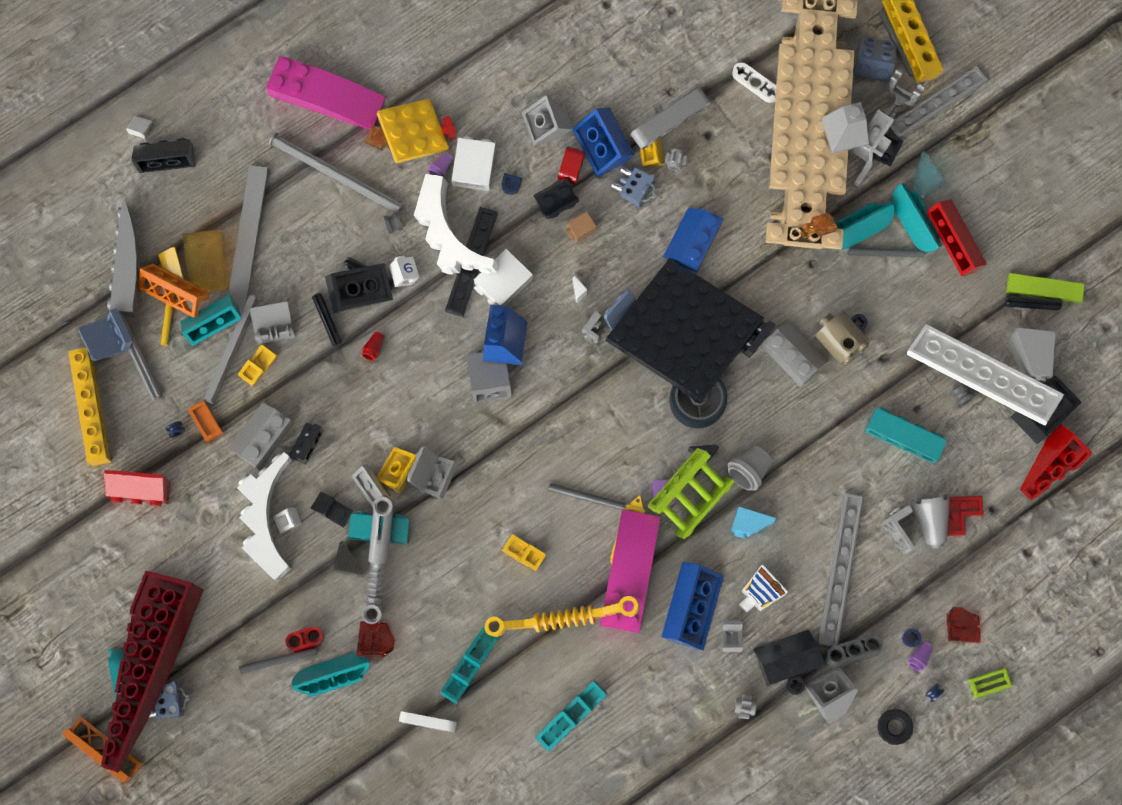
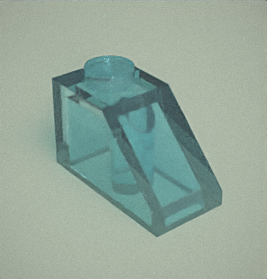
[913,151,945,198]

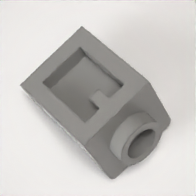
[582,311,602,344]

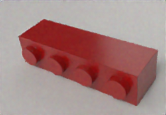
[926,199,987,277]

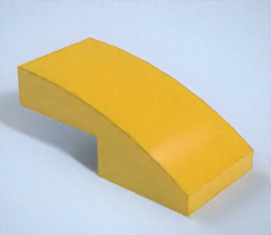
[237,344,278,386]
[501,534,546,571]

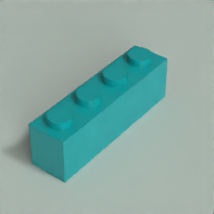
[864,407,947,464]

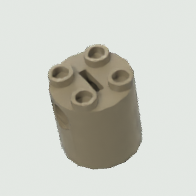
[815,311,869,366]

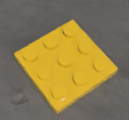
[377,98,449,163]

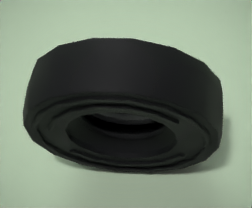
[877,709,914,745]

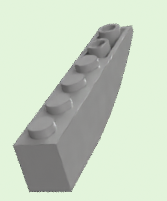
[107,201,140,317]

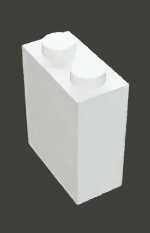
[452,137,496,191]
[474,249,533,306]

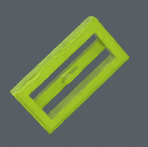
[968,668,1012,699]

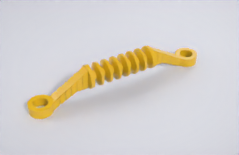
[485,596,640,637]

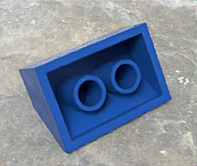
[573,108,635,176]
[663,208,723,273]
[483,304,527,365]

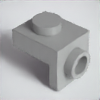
[721,620,743,652]

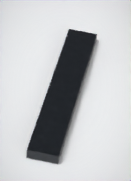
[445,207,498,317]

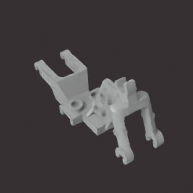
[848,69,926,192]

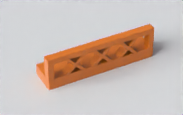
[137,264,210,318]
[62,716,143,784]

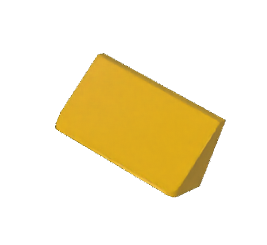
[640,138,665,167]
[158,247,185,280]

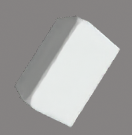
[126,116,152,139]
[572,276,587,303]
[273,507,302,534]

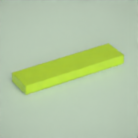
[1006,273,1084,303]

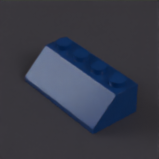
[661,562,724,651]

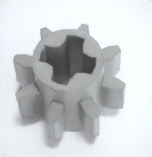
[664,149,688,171]
[734,694,757,719]

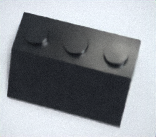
[131,138,195,173]
[753,630,825,686]

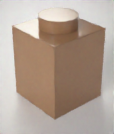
[566,211,597,244]

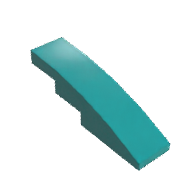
[440,625,501,704]
[535,680,608,752]

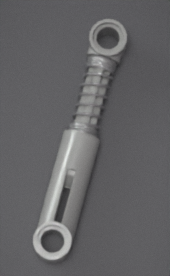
[362,495,394,624]

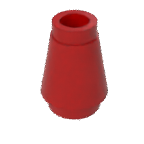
[361,332,384,361]

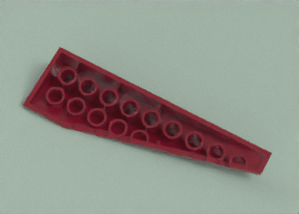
[101,570,204,773]

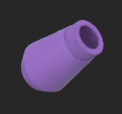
[427,152,453,177]
[908,641,933,672]

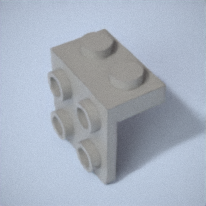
[407,446,458,499]
[883,505,915,554]

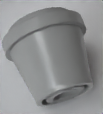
[727,446,772,491]

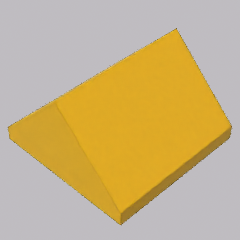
[376,447,416,495]

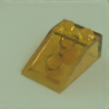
[183,229,229,292]

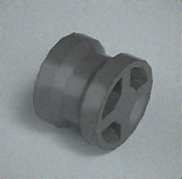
[383,212,403,234]
[951,384,975,406]

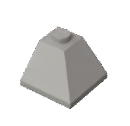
[522,95,573,146]
[822,102,869,154]
[805,667,858,724]

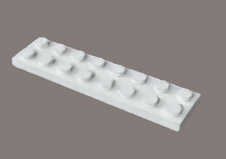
[907,324,1064,426]

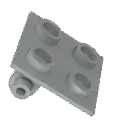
[249,301,295,345]

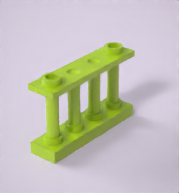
[647,448,735,539]

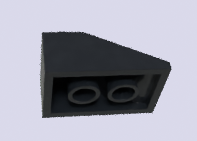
[325,263,393,314]
[1010,375,1082,444]

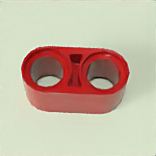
[558,146,585,185]
[285,627,324,652]

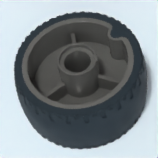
[669,379,727,429]

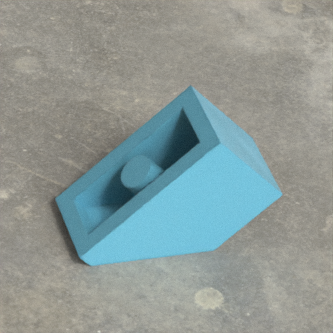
[731,507,776,538]

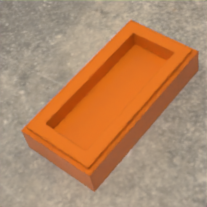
[187,400,223,443]

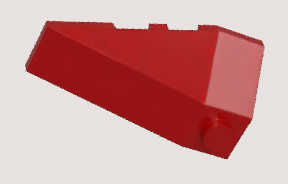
[1020,424,1092,500]

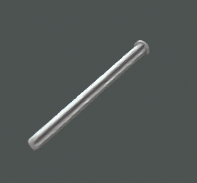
[269,132,403,213]

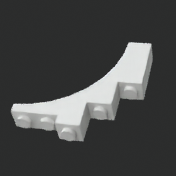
[414,174,499,274]
[237,452,292,582]

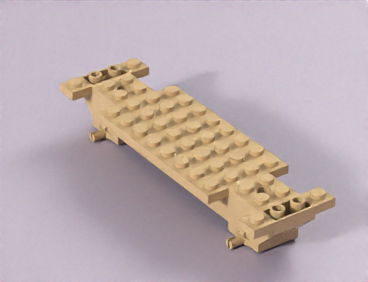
[765,0,857,250]

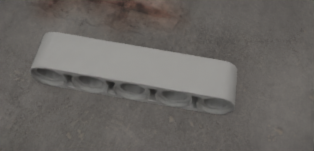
[630,88,711,150]

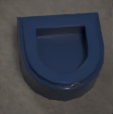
[501,173,522,195]

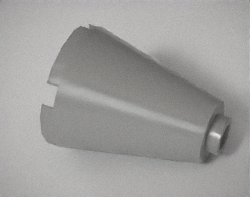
[911,494,950,548]

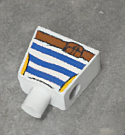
[739,565,788,613]

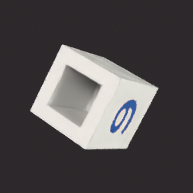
[389,256,419,287]

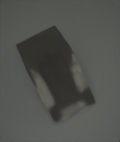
[334,541,365,577]

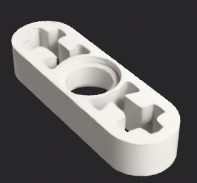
[732,62,776,103]
[399,712,457,732]

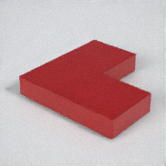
[943,496,984,536]

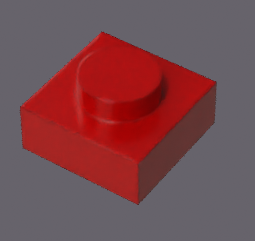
[441,116,457,141]

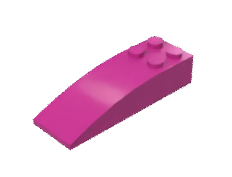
[266,55,386,131]
[600,510,660,633]

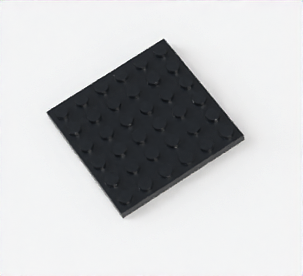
[606,258,764,403]

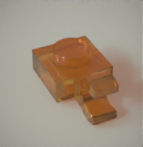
[365,125,390,150]
[800,213,837,238]

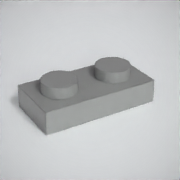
[351,464,388,507]

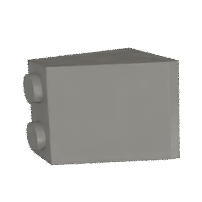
[1008,327,1056,384]
[466,350,511,403]

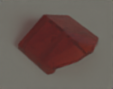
[946,607,981,644]
[357,621,395,658]

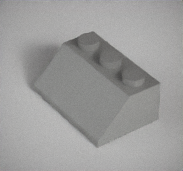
[761,321,829,387]
[228,402,294,471]

